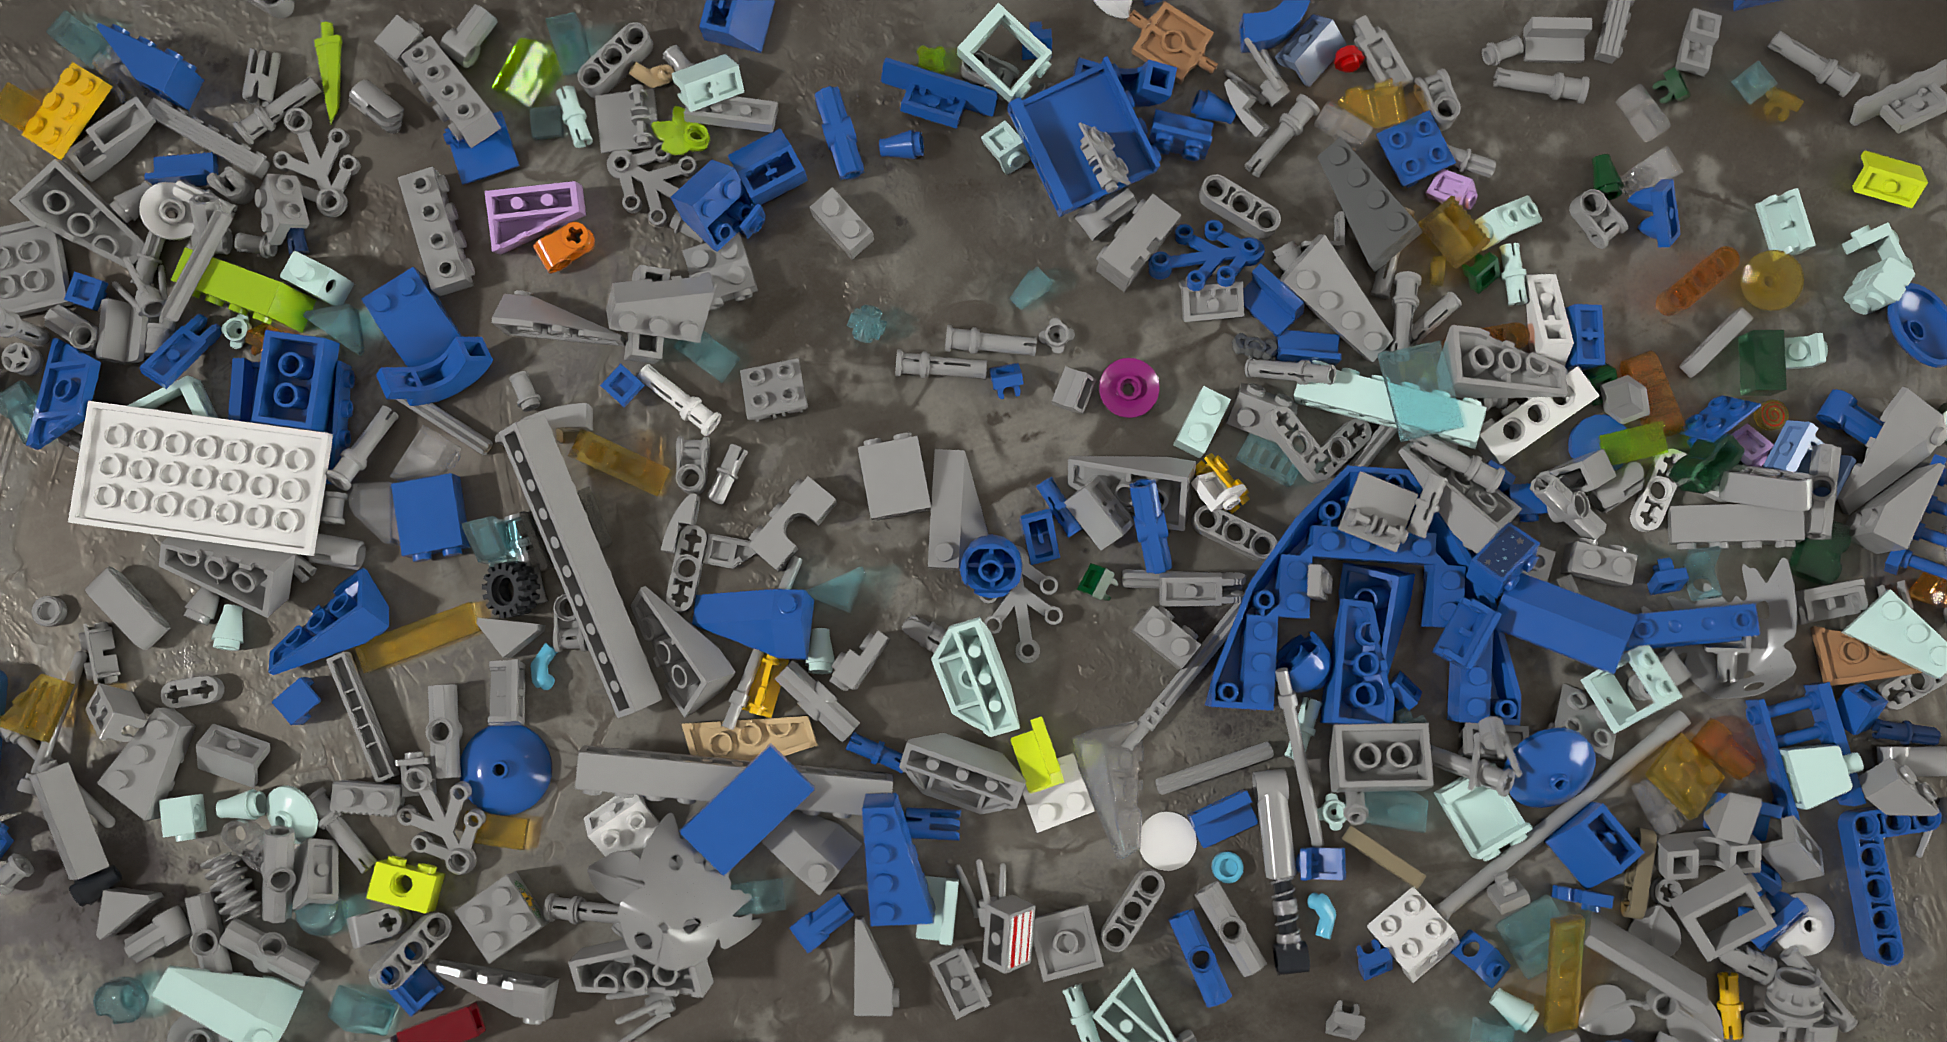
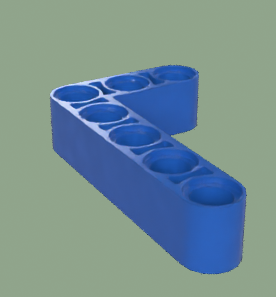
[1838,806,1942,966]

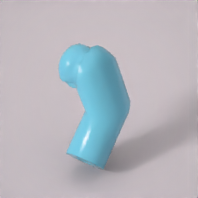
[530,643,557,690]
[1307,892,1336,939]

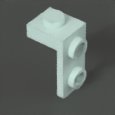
[1468,195,1542,251]
[1842,223,1915,277]

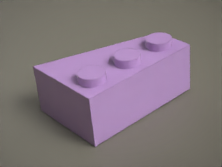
[485,181,586,255]

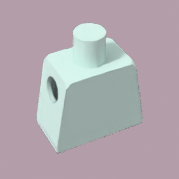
[280,251,355,310]
[1779,744,1863,809]

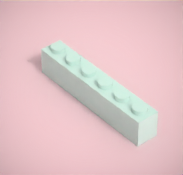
[1294,360,1487,449]

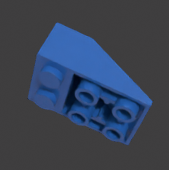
[96,23,204,111]

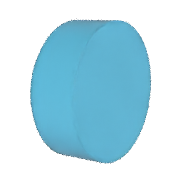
[1211,851,1244,883]

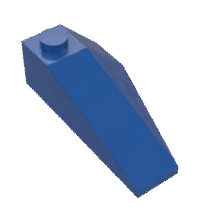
[1339,563,1415,677]
[268,567,389,675]
[692,589,814,660]
[1320,599,1395,725]

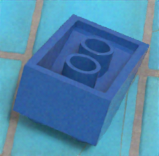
[362,267,462,367]

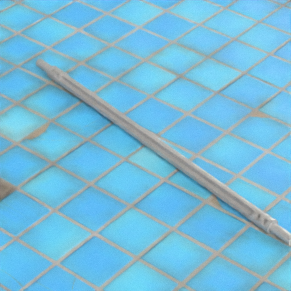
[1121,373,1436,753]

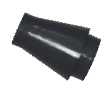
[69,864,122,907]

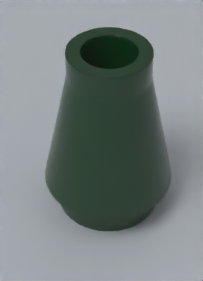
[1592,154,1624,201]

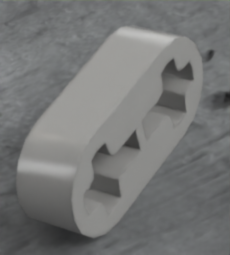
[160,676,225,708]

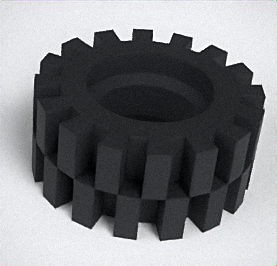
[482,561,541,618]

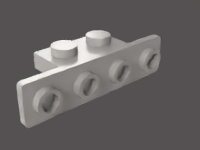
[1850,59,1947,134]

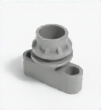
[1742,967,1839,1042]

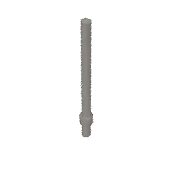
[722,555,803,730]
[1275,668,1324,847]

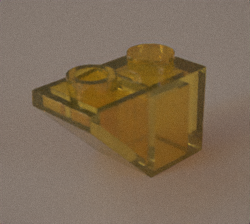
[1338,79,1409,129]

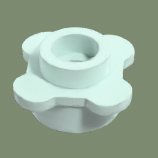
[221,314,258,349]
[1317,793,1346,831]

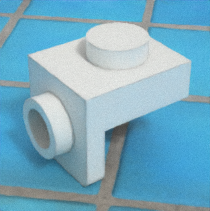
[1191,471,1246,512]

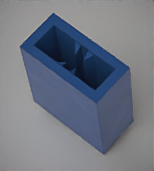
[391,473,471,562]

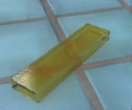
[355,602,482,673]
[1544,913,1585,1033]

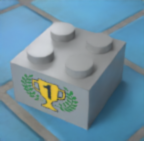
[455,871,550,963]

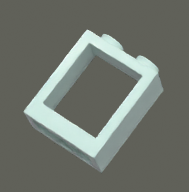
[957,3,1052,102]
[127,375,218,418]
[1580,645,1682,734]

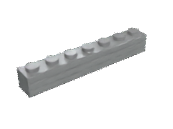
[1594,0,1635,64]
[147,97,271,180]
[326,652,400,784]

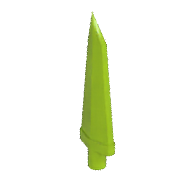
[314,22,342,126]

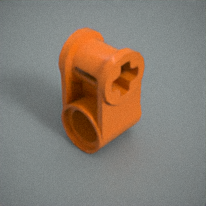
[533,222,595,274]

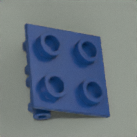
[1376,110,1456,188]
[443,111,519,185]
[1676,395,1761,450]

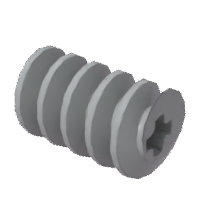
[200,851,262,922]

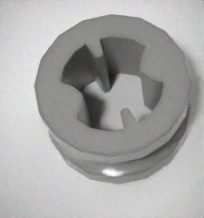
[1649,877,1683,907]

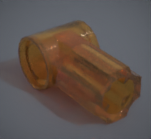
[1690,718,1758,780]

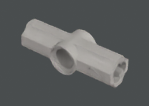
[1804,444,1842,540]
[1530,471,1607,541]
[775,660,860,742]
[425,684,463,779]
[260,825,296,923]
[1194,881,1267,978]
[185,891,233,974]
[219,918,320,987]

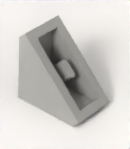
[476,617,546,658]
[1704,792,1762,845]
[96,887,164,940]

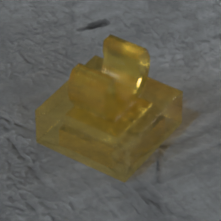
[1763,84,1804,122]

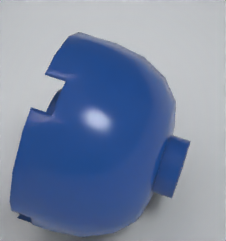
[960,535,1023,598]
[1275,631,1332,693]

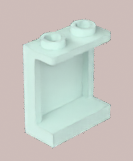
[1434,762,1533,861]

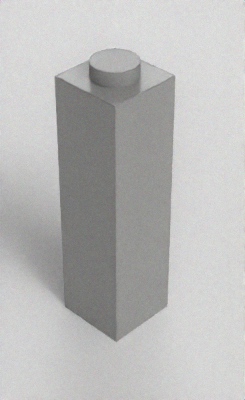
[29,760,109,880]

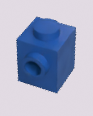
[1502,483,1548,522]

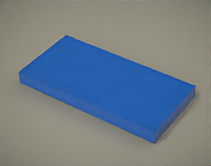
[679,744,815,876]

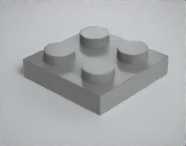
[1033,904,1104,982]

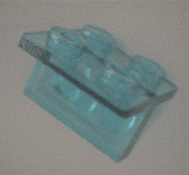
[1495,894,1580,979]

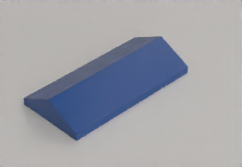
[1494,573,1638,675]

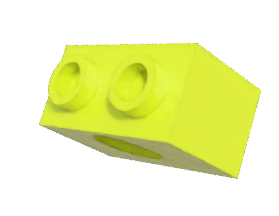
[366,855,445,914]

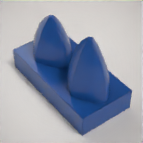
[1627,179,1681,247]
[1738,891,1809,953]

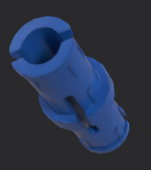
[1036,477,1083,538]
[846,732,903,774]

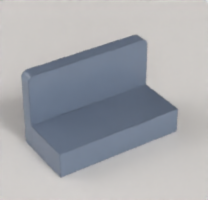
[1275,14,1346,86]

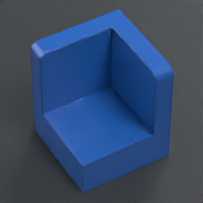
[272,677,321,725]
[1836,682,1889,735]

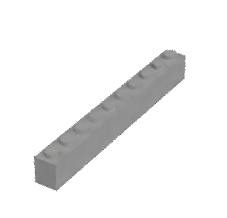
[499,415,663,718]
[575,745,893,818]

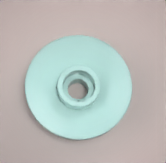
[266,785,318,844]

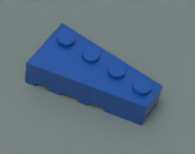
[862,793,936,926]

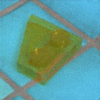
[0,673,75,743]

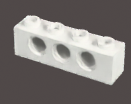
[1477,366,1599,464]

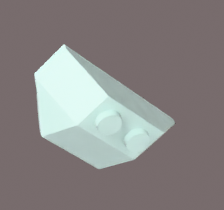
[931,617,1020,737]

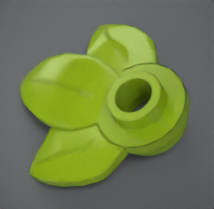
[651,106,710,155]

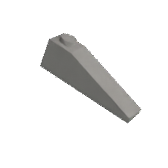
[9,159,145,268]
[1399,441,1522,554]

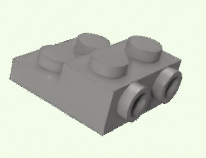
[682,233,758,310]
[829,631,891,691]

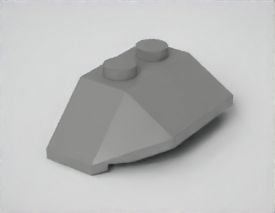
[899,733,1026,814]

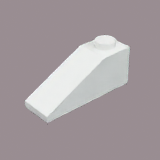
[1525,274,1574,366]

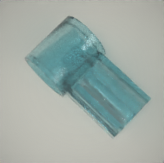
[0,380,37,444]

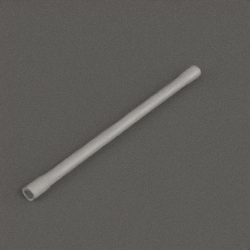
[1433,710,1691,921]

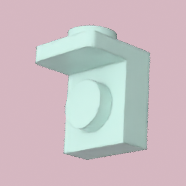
[981,120,1030,175]
[1773,333,1828,370]

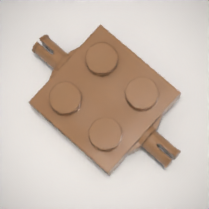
[1127,1,1218,85]

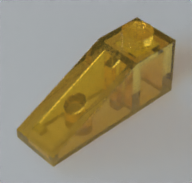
[568,429,670,497]

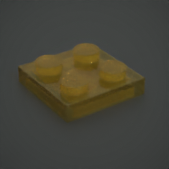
[1645,732,1725,820]

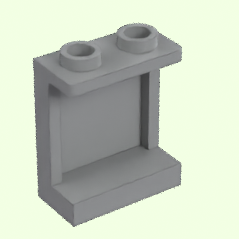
[858,433,931,521]

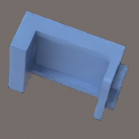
[1762,420,1856,497]

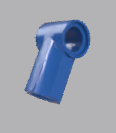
[1816,389,1884,445]
[789,893,855,953]

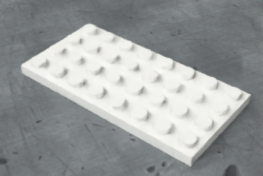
[68,401,333,556]

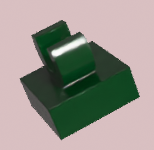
[1653,67,1691,104]
[1461,252,1501,294]
[1077,563,1119,601]

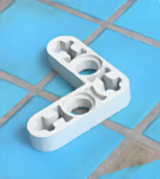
[1630,449,1727,532]

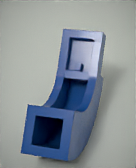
[1239,0,1310,53]
[1072,57,1177,107]
[376,337,493,406]

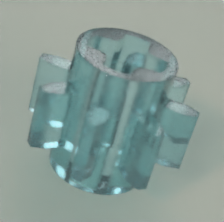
[847,305,887,343]

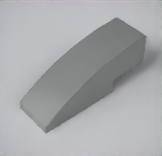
[66,96,156,182]
[495,403,593,446]

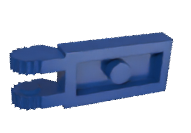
[140,314,222,389]

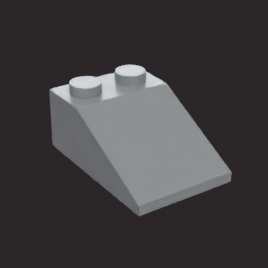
[1844,463,1945,554]

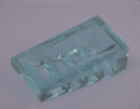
[1235,433,1299,488]

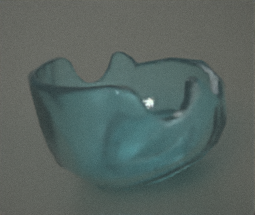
[295,896,348,936]
[93,977,149,1024]

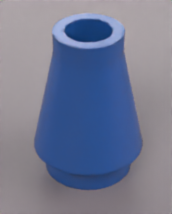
[1190,89,1236,124]
[879,129,924,159]

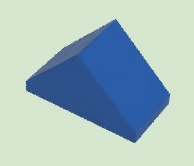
[1019,508,1060,565]

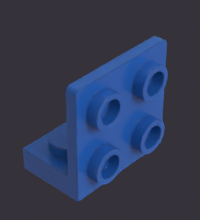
[1148,109,1214,161]

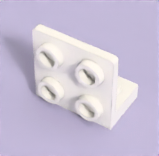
[584,795,660,858]
[1367,888,1460,983]

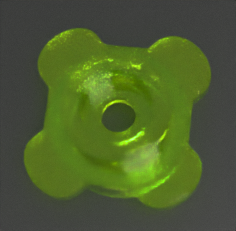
[916,45,946,74]

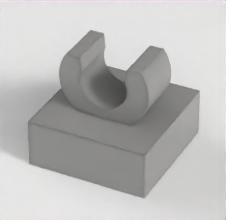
[1486,871,1531,914]
[1325,1000,1365,1040]

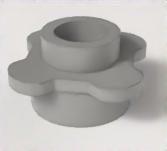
[1039,318,1075,354]

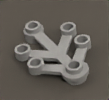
[273,108,360,217]
[607,142,698,228]
[979,545,1063,663]
[397,764,486,875]

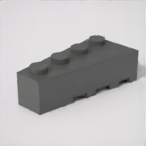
[1317,136,1423,272]

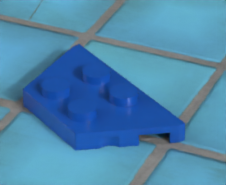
[26,338,101,450]

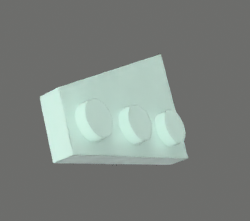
[1841,589,1947,679]

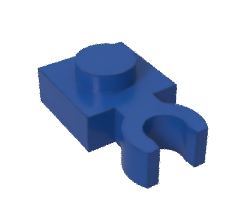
[1551,885,1614,912]

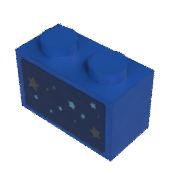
[1466,522,1540,599]

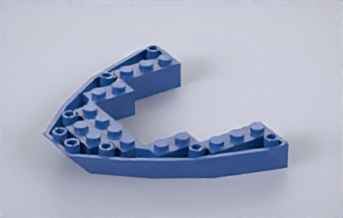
[1205,465,1521,726]

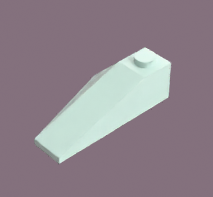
[152,965,303,1042]

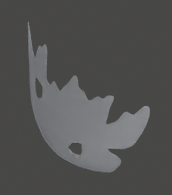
[1641,558,1797,699]
[618,813,762,970]

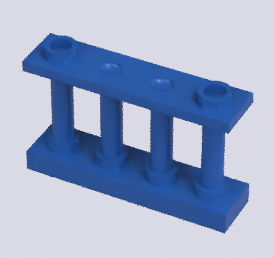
[1884,454,1947,580]
[1624,603,1760,652]
[1745,682,1866,821]

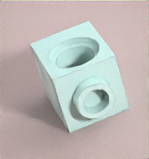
[159,794,207,842]

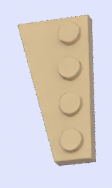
[681,716,818,761]

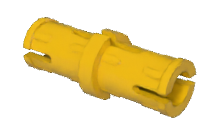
[1717,972,1744,1040]

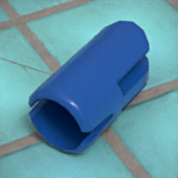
[905,807,961,841]

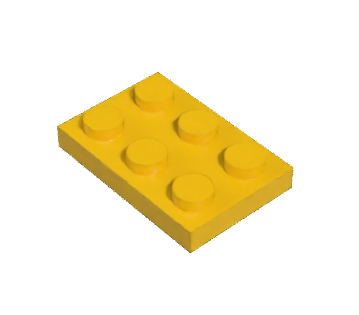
[21,62,112,160]

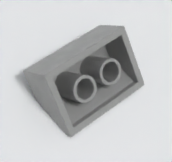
[1329,723,1434,792]

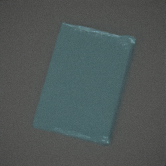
[1377,341,1464,441]

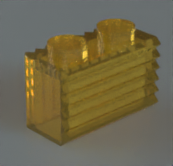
[1418,196,1490,269]

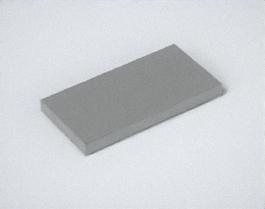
[1584,911,1708,1014]

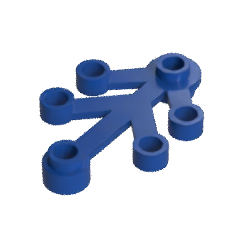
[1148,220,1265,291]

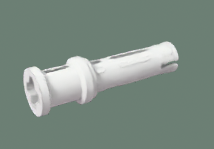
[637,364,722,436]

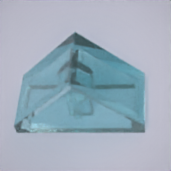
[46,10,111,69]
[545,12,590,75]
[303,304,365,356]
[806,566,866,614]
[327,985,398,1036]

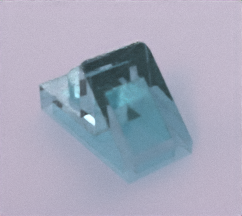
[673,331,740,383]

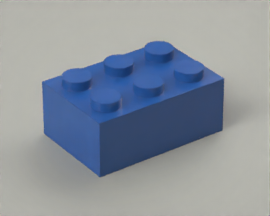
[251,330,340,433]

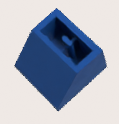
[699,0,775,53]
[727,128,808,206]
[670,160,755,252]
[1545,802,1645,890]

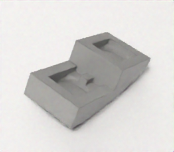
[1676,8,1722,77]
[1225,79,1271,137]
[661,493,701,554]

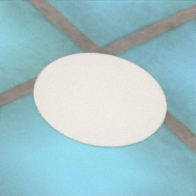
[1138,812,1197,871]

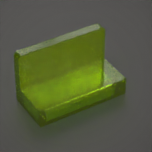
[492,38,559,107]
[1597,421,1669,466]

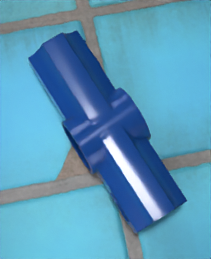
[814,86,865,180]
[1129,479,1172,574]
[1168,908,1232,1008]

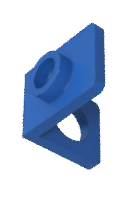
[739,204,766,239]
[1451,929,1511,988]

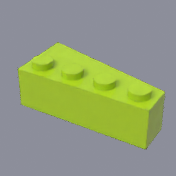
[171,247,317,333]

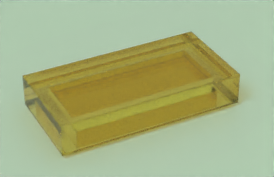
[462,810,530,850]

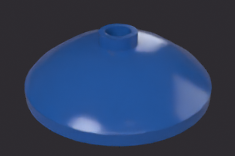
[1887,283,1947,368]
[460,725,552,816]
[1504,728,1596,808]

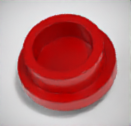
[1334,45,1364,73]

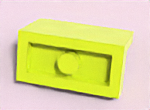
[1852,150,1928,208]
[1011,716,1064,794]

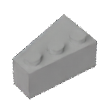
[1096,194,1182,292]
[606,272,714,343]
[97,708,196,821]

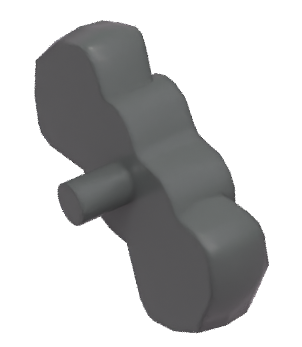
[1232,333,1278,360]

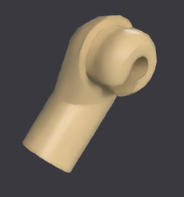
[628,61,674,88]

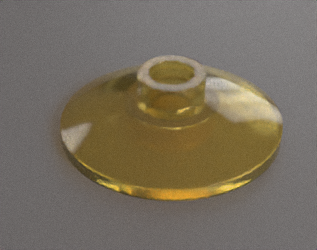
[1741,250,1804,311]

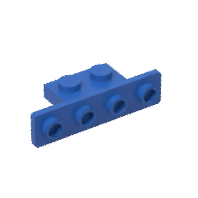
[881,58,998,129]

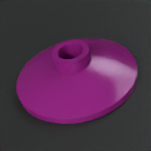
[1099,358,1160,418]

